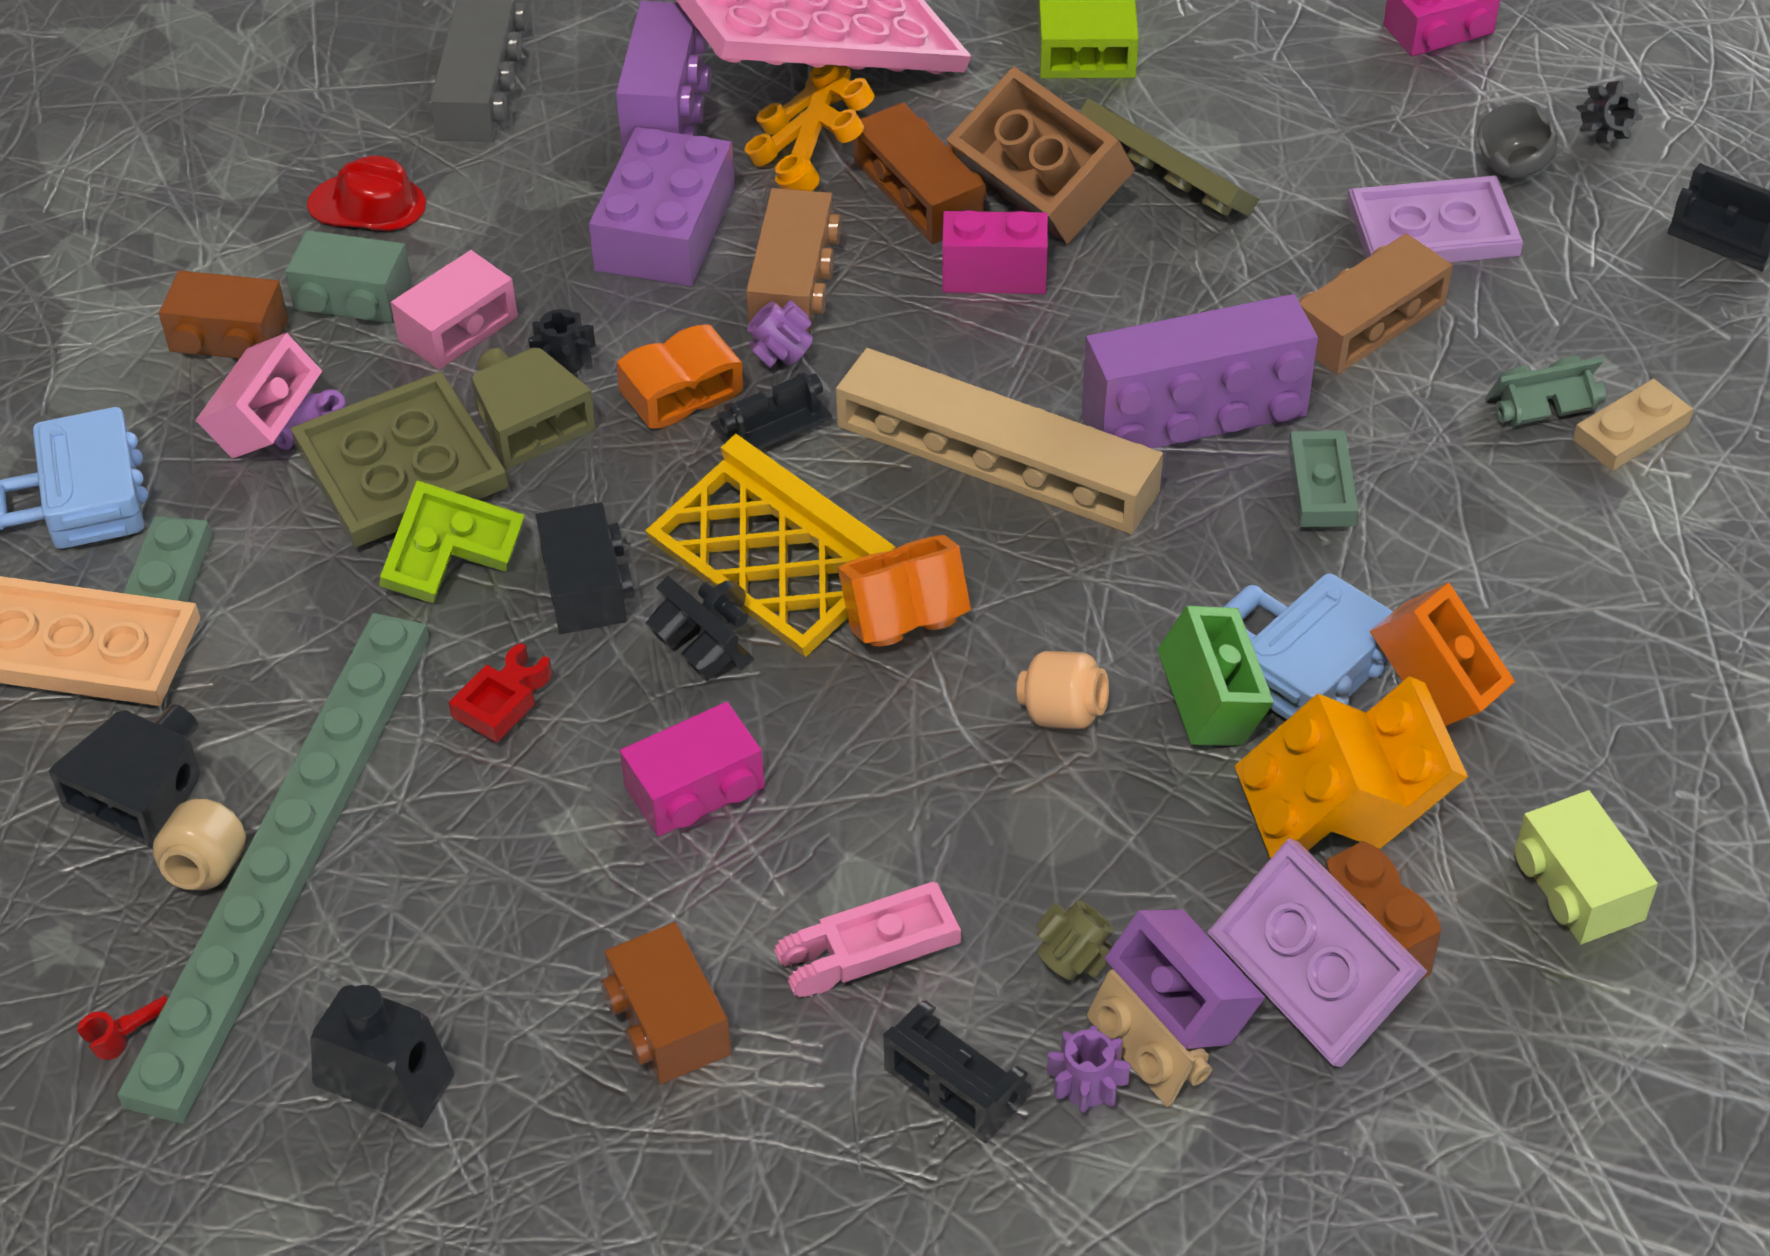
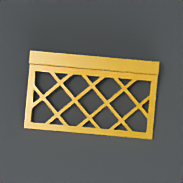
[645,434,896,658]

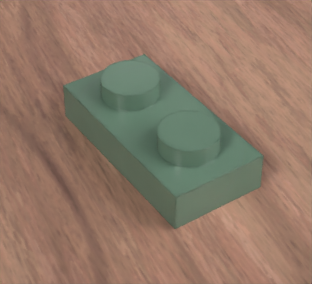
[1288,430,1359,527]
[124,516,212,602]

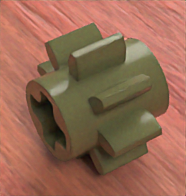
[1036,900,1114,980]

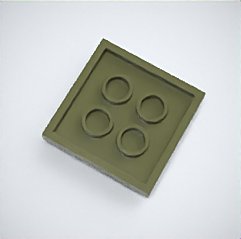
[290,371,509,548]

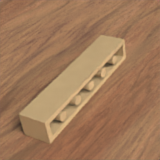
[836,348,1163,535]

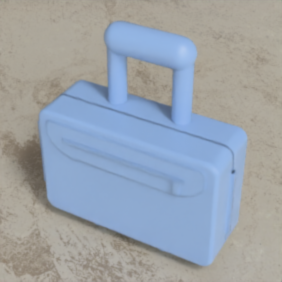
[0,407,149,549]
[1223,574,1394,719]

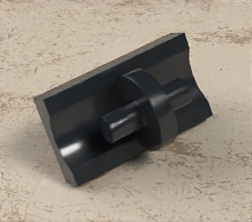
[645,576,754,681]

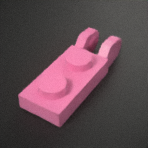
[774,881,961,998]

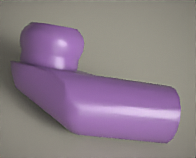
[274,389,347,450]

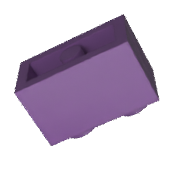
[1104,909,1265,1049]

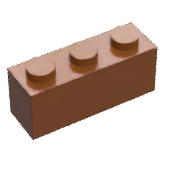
[853,102,987,245]

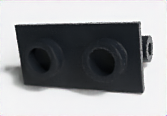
[711,372,832,449]

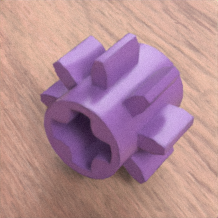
[747,300,813,367]
[1047,1025,1130,1112]

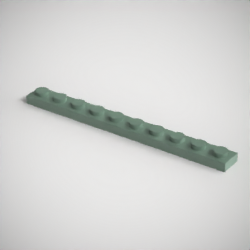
[117,613,430,1124]

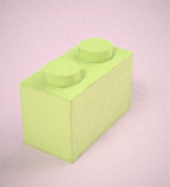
[1515,790,1658,945]

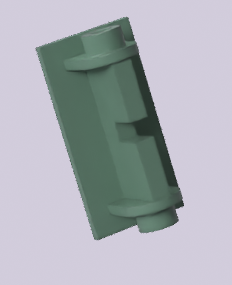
[1485,356,1606,426]

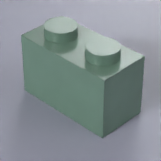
[285,230,412,323]

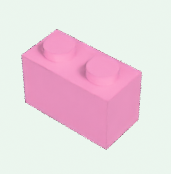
[391,250,518,370]
[195,332,322,459]

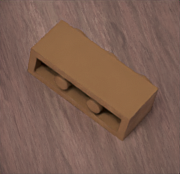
[746,188,841,334]
[1299,233,1453,375]

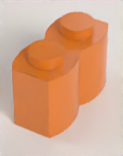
[616,324,743,429]
[838,535,971,647]

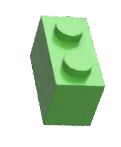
[1157,606,1274,746]

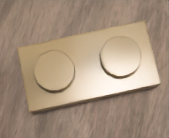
[1573,378,1694,471]

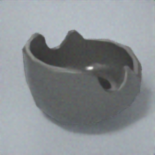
[1477,102,1558,178]

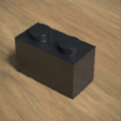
[535,502,634,635]

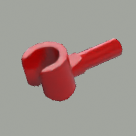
[77,995,168,1060]

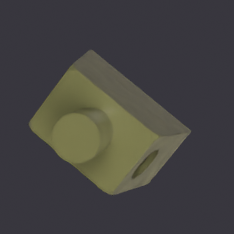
[471,348,596,470]

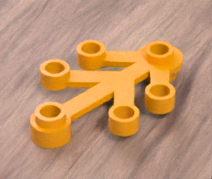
[744,65,875,191]

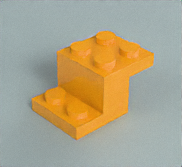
[1234,676,1468,859]

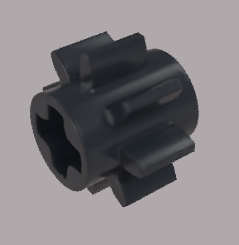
[1576,81,1643,144]
[528,309,596,373]

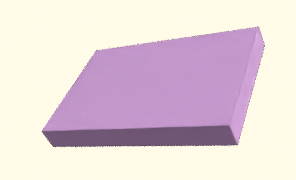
[1347,176,1523,262]
[1207,838,1428,1067]

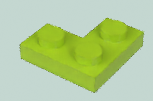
[379,480,525,604]

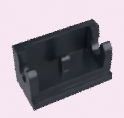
[1667,163,1770,272]
[884,1000,1032,1143]

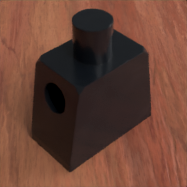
[48,704,200,849]
[310,985,455,1128]

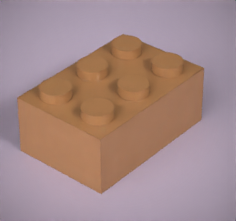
[946,66,1135,245]

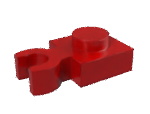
[448,643,552,743]

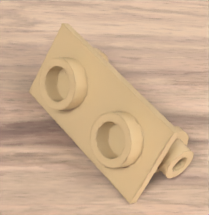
[1086,969,1212,1107]

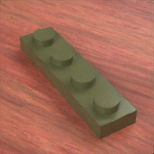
[1080,98,1259,216]

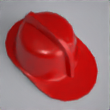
[307,155,426,231]

